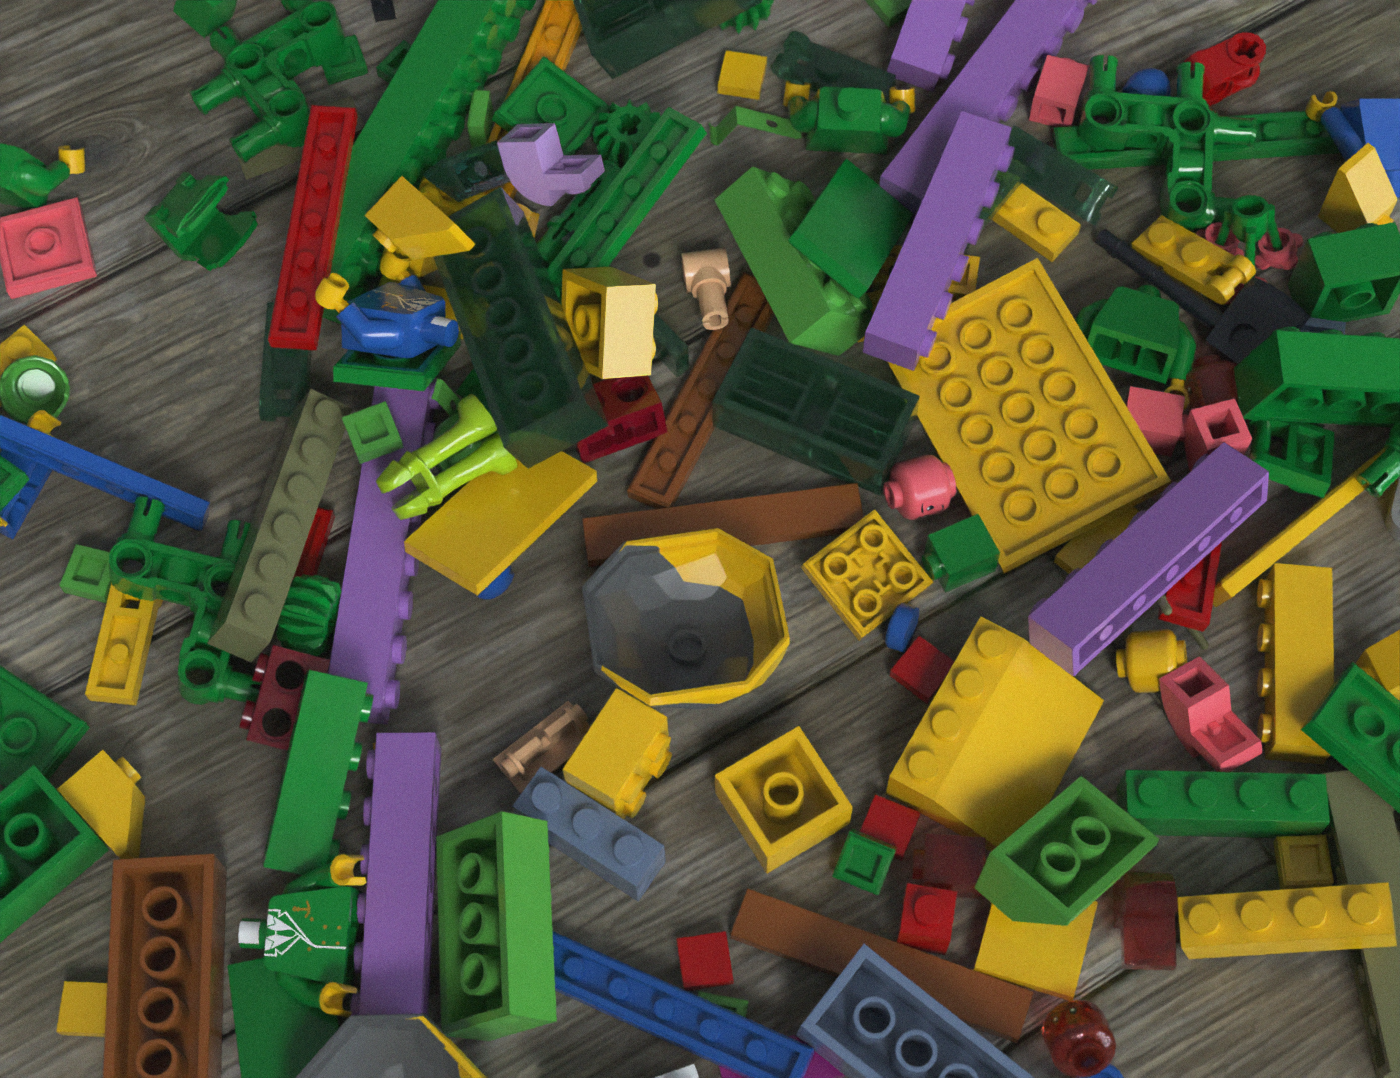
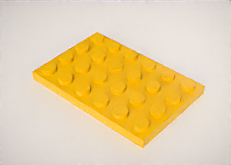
[886,258,1171,574]

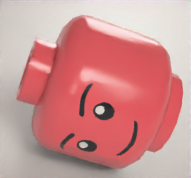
[883,455,956,520]

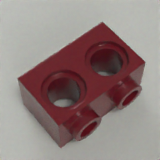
[558,375,668,464]
[239,645,330,751]

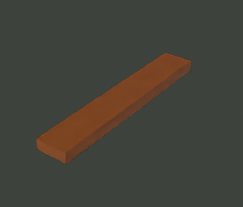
[627,273,775,509]
[583,483,864,567]
[730,888,1034,1043]

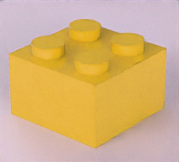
[559,267,658,379]
[563,688,672,819]
[715,726,853,874]

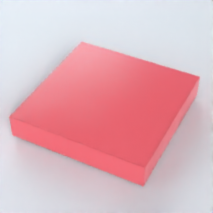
[0,197,97,299]

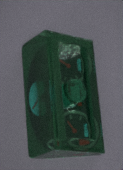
[423,140,510,202]

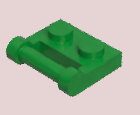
[1247,420,1335,498]

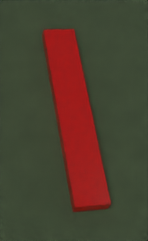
[268,105,358,351]

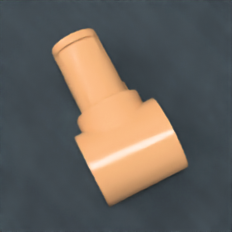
[681,247,731,330]

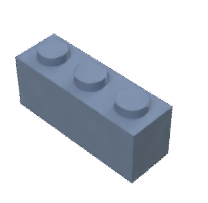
[512,767,666,902]

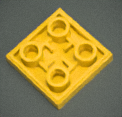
[800,509,934,641]
[974,901,1098,1001]

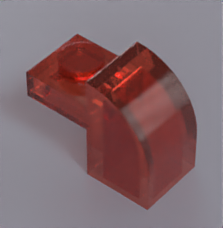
[1113,870,1178,971]

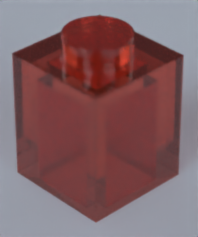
[912,833,986,899]

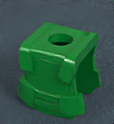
[144,172,258,271]

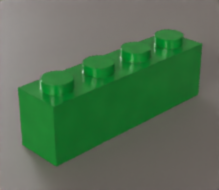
[262,670,374,875]
[1116,770,1330,838]

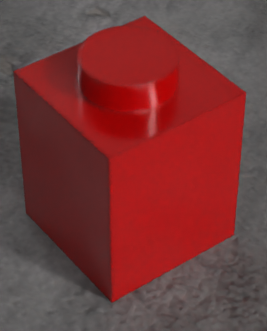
[897,883,957,955]

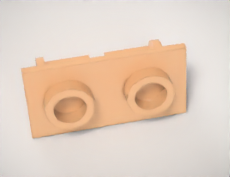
[493,700,591,794]

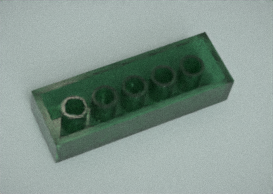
[434,187,609,469]

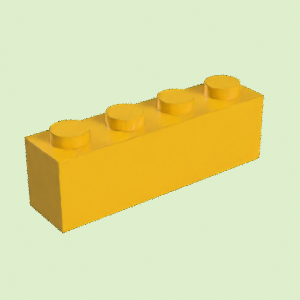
[1257,563,1334,764]
[1177,882,1397,959]

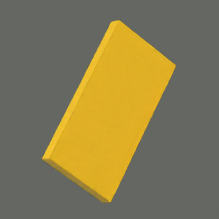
[404,430,597,596]

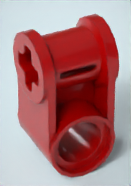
[1184,32,1266,107]

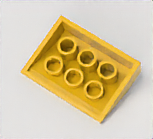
[886,616,1104,851]

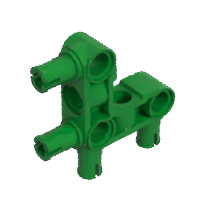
[189,0,346,163]
[1078,55,1257,232]
[109,496,261,705]

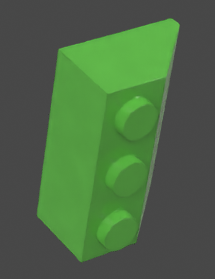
[974,776,1159,926]

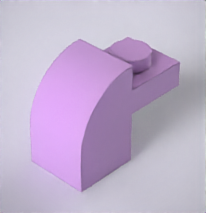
[497,123,605,206]

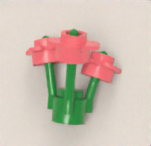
[1195,195,1303,305]

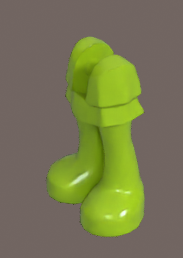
[376,394,518,520]

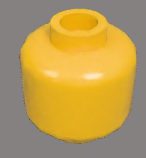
[1116,629,1188,693]

